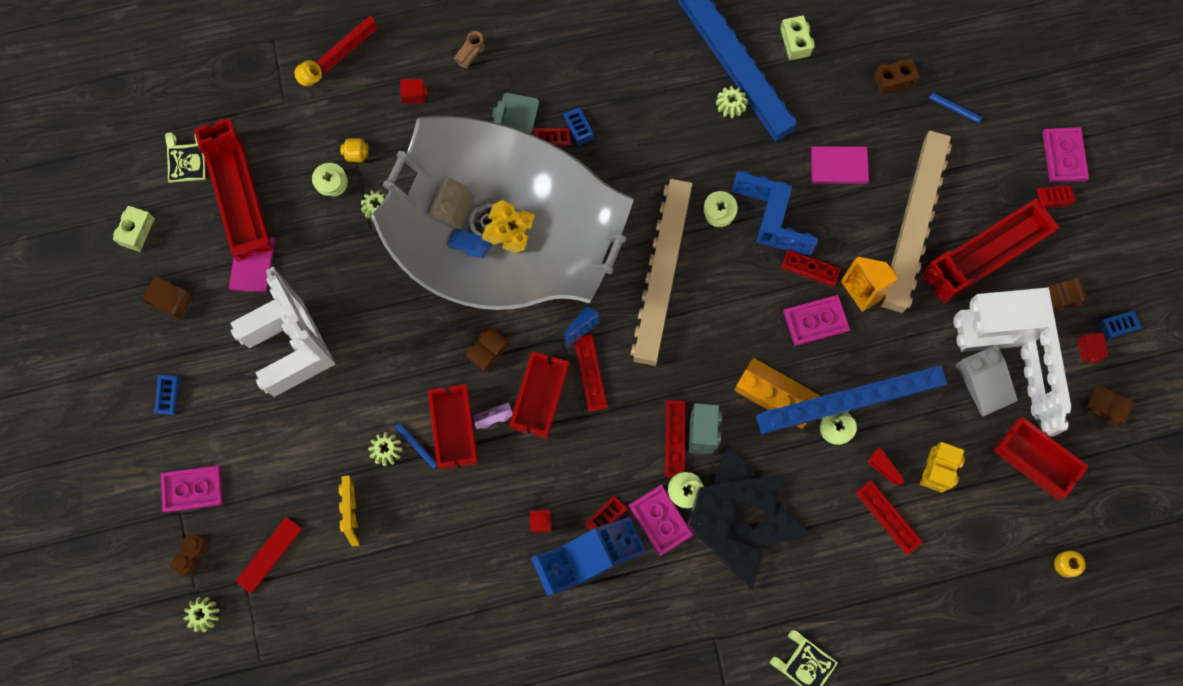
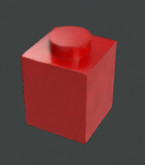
[401,79,428,104]
[1078,333,1108,364]
[530,510,552,533]

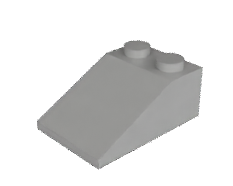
[956,345,1018,417]

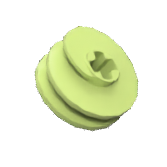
[312,163,348,197]
[704,191,738,227]
[820,412,857,445]
[668,472,704,508]

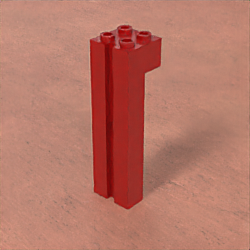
[194,118,274,262]
[922,198,1060,304]

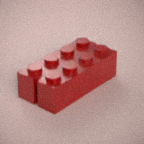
[509,351,570,440]
[427,384,479,471]
[993,417,1089,500]

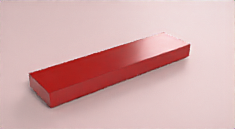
[316,16,377,74]
[574,334,608,412]
[665,400,686,478]
[855,480,923,555]
[235,517,303,594]

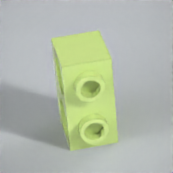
[780,15,815,60]

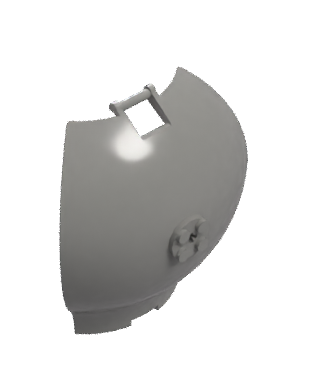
[372,116,634,310]

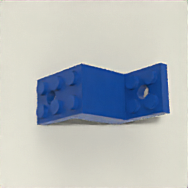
[731,171,818,257]
[531,517,647,596]

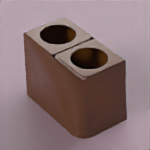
[141,276,192,320]

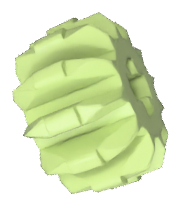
[716,86,748,119]
[361,190,387,221]
[368,432,403,466]
[183,597,220,632]

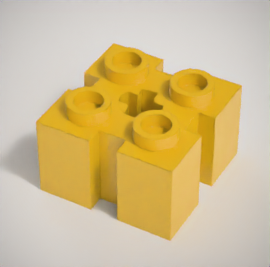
[482,200,535,254]
[920,442,965,493]

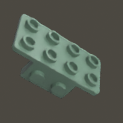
[492,93,539,135]

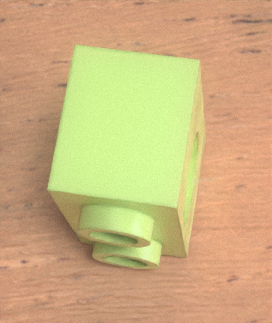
[113,206,155,252]

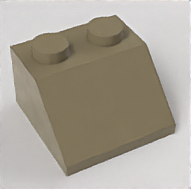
[427,177,475,230]

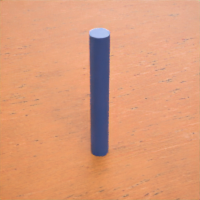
[929,92,982,123]
[394,423,437,469]

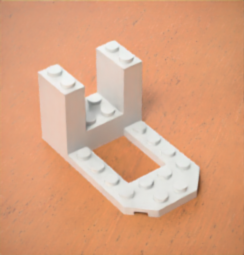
[231,267,335,397]
[954,288,1071,437]

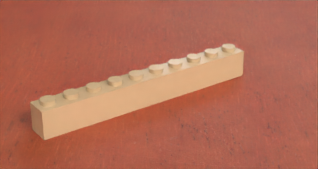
[880,131,952,313]
[631,179,692,366]

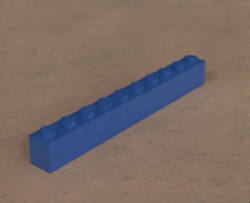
[678,0,796,142]
[756,365,948,435]

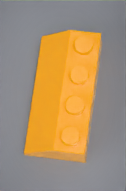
[841,257,898,312]
[734,358,821,429]

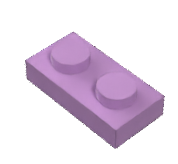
[472,402,513,429]

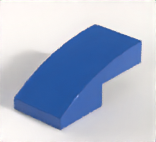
[447,229,492,258]

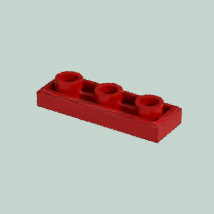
[781,249,841,287]

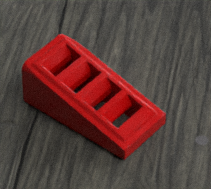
[532,128,571,148]
[1037,185,1076,208]
[867,447,904,486]
[585,495,628,531]

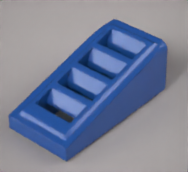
[563,107,594,146]
[564,306,600,345]
[1098,311,1142,341]
[154,374,181,415]

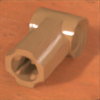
[454,31,485,68]

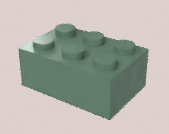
[689,404,722,455]

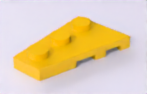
[339,475,360,547]

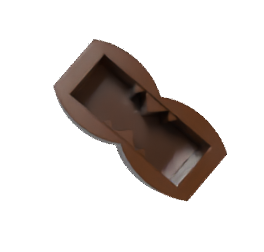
[1044,278,1088,314]
[466,327,509,373]
[1084,385,1134,427]
[170,533,210,577]

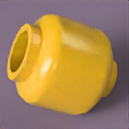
[294,60,322,87]
[341,138,369,163]
[1054,550,1086,578]

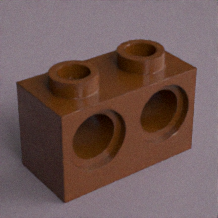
[874,59,919,95]

